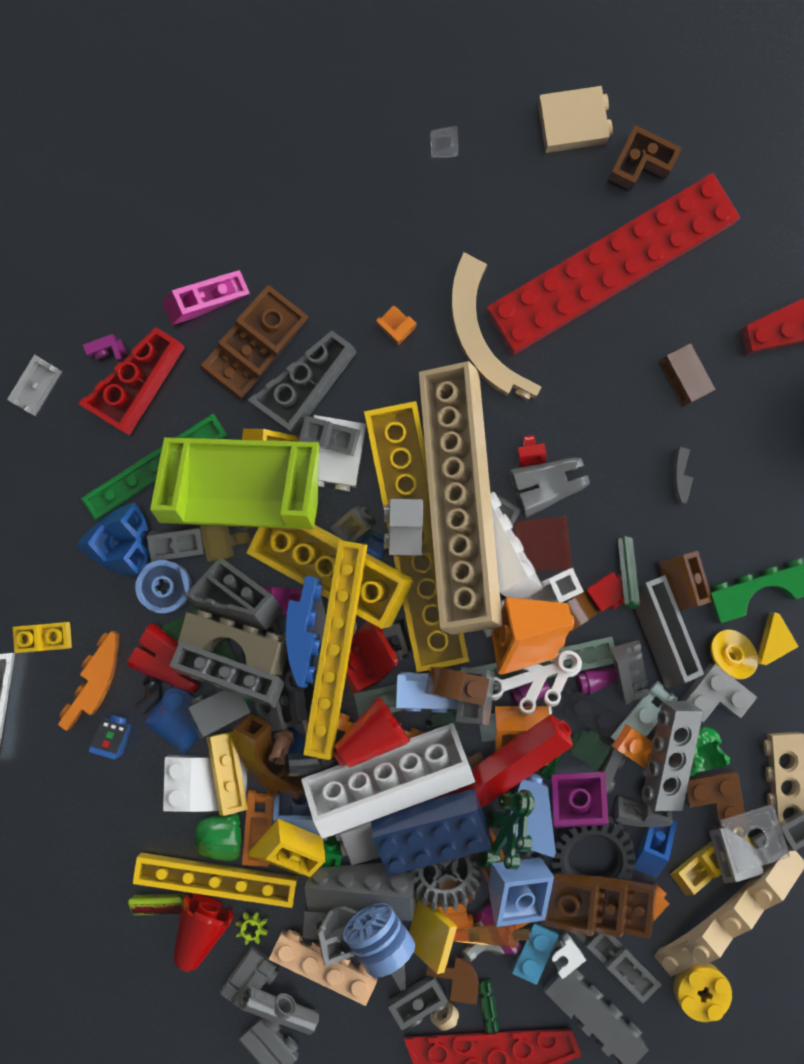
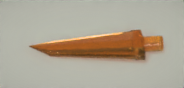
[453,924,530,948]

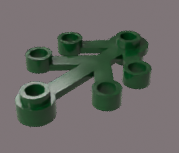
[477,789,535,870]

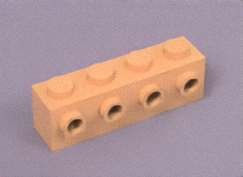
[269,929,378,1006]

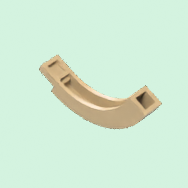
[451,252,542,400]

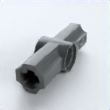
[239,986,319,1035]

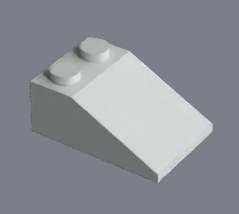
[163,755,247,812]

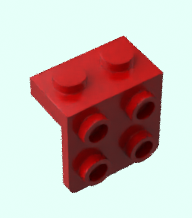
[345,621,398,694]

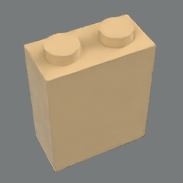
[538,86,613,153]

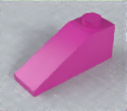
[162,270,250,325]

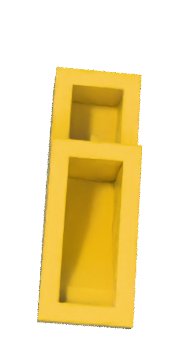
[670,826,752,896]

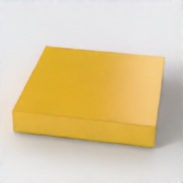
[409,899,457,974]

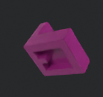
[83,334,127,363]

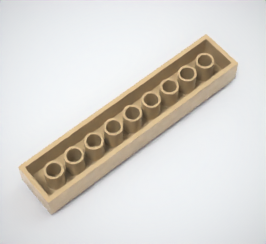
[419,361,503,635]

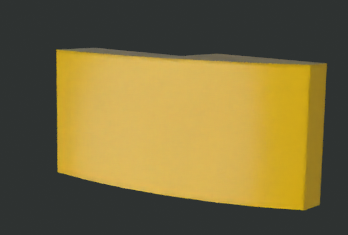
[13,622,72,653]

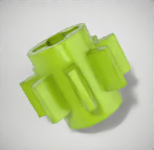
[235,911,268,945]

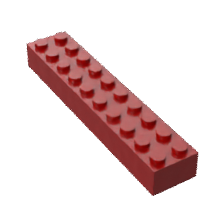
[486,173,740,356]

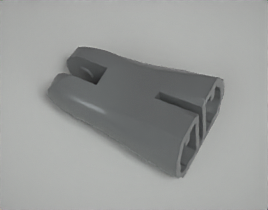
[509,457,590,518]

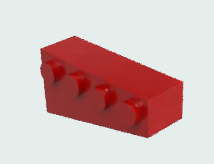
[741,298,804,355]
[78,327,185,436]

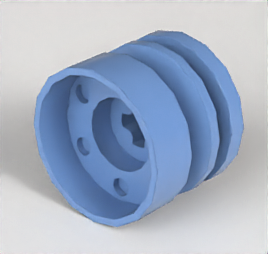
[343,902,415,977]

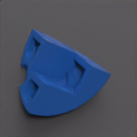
[76,502,149,577]

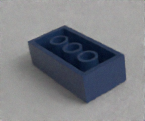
[371,788,492,876]

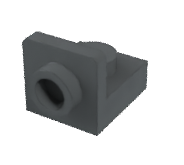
[331,503,377,542]

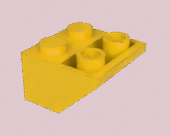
[249,819,326,877]

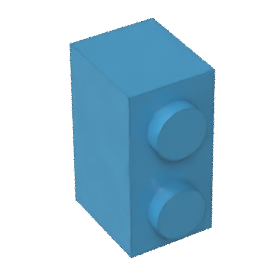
[510,921,559,985]

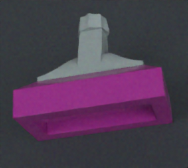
[461,905,522,962]

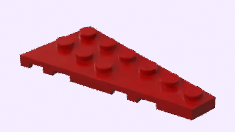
[404,1028,582,1064]

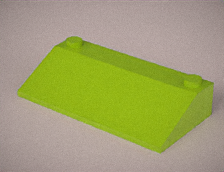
[150,438,319,529]

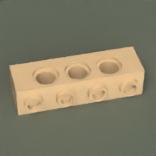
[763,732,804,828]

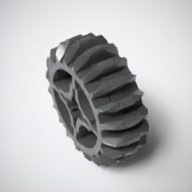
[411,854,482,913]

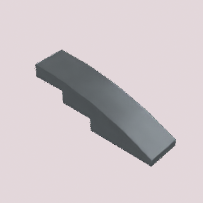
[573,932,661,1003]

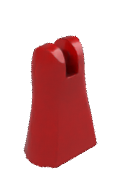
[127,623,200,693]

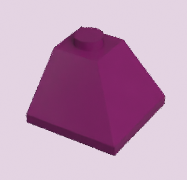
[552,772,609,827]

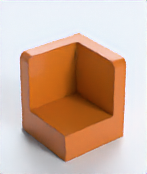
[376,306,417,346]

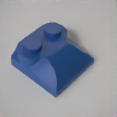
[144,685,199,755]

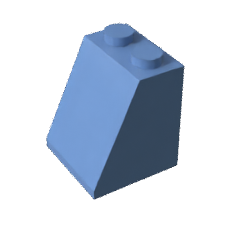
[500,773,556,857]

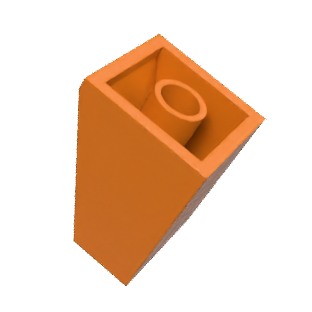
[491,597,574,674]

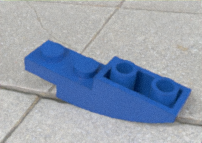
[286,576,323,687]

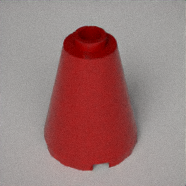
[333,697,410,768]
[173,893,234,972]

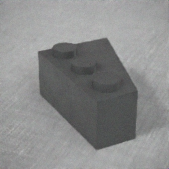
[185,557,284,630]

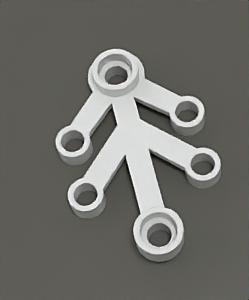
[492,651,582,715]

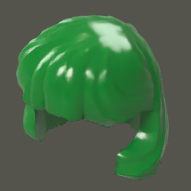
[690,726,730,776]
[194,813,242,862]

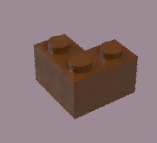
[608,125,682,190]
[684,769,747,829]

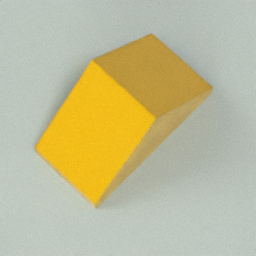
[758,613,799,665]

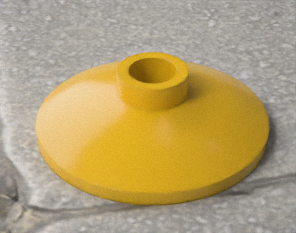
[711,630,758,679]

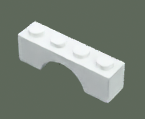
[483,568,584,637]

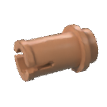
[269,729,295,765]

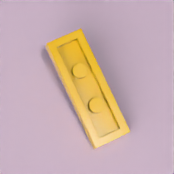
[206,731,248,816]

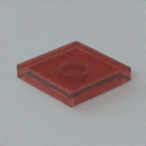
[514,516,572,572]

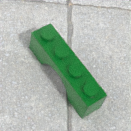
[710,558,804,623]

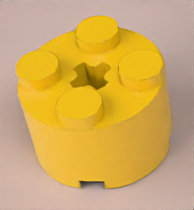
[673,963,732,1022]

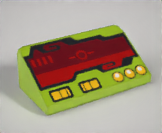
[128,894,185,915]

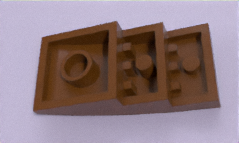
[200,285,309,401]
[540,874,657,939]

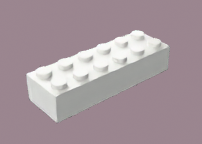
[301,723,475,839]

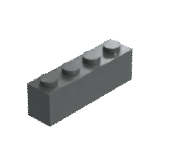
[635,575,704,688]

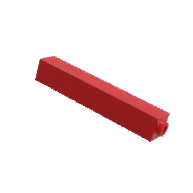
[427,714,573,808]

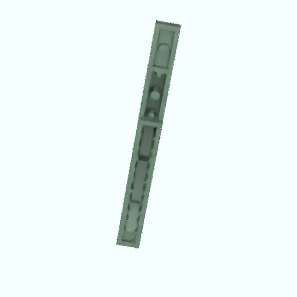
[354,636,615,718]

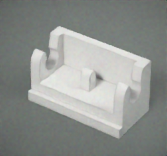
[552,930,586,979]

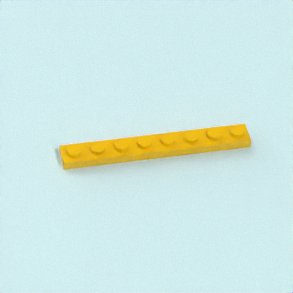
[303,540,368,760]

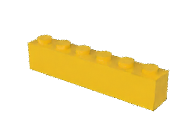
[133,852,298,908]

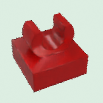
[518,435,546,467]

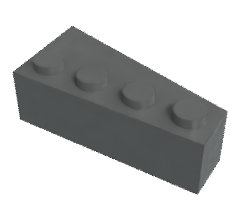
[543,968,649,1064]

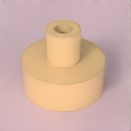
[430,1002,459,1030]

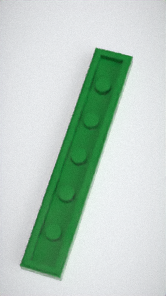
[81,413,228,521]

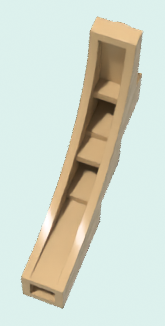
[654,851,804,977]

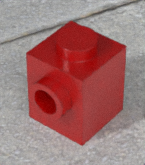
[585,572,624,612]

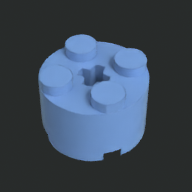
[135,560,192,613]

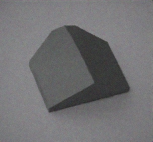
[317,906,359,966]

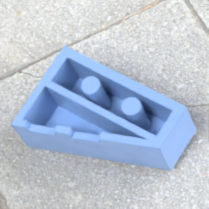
[396,672,458,713]

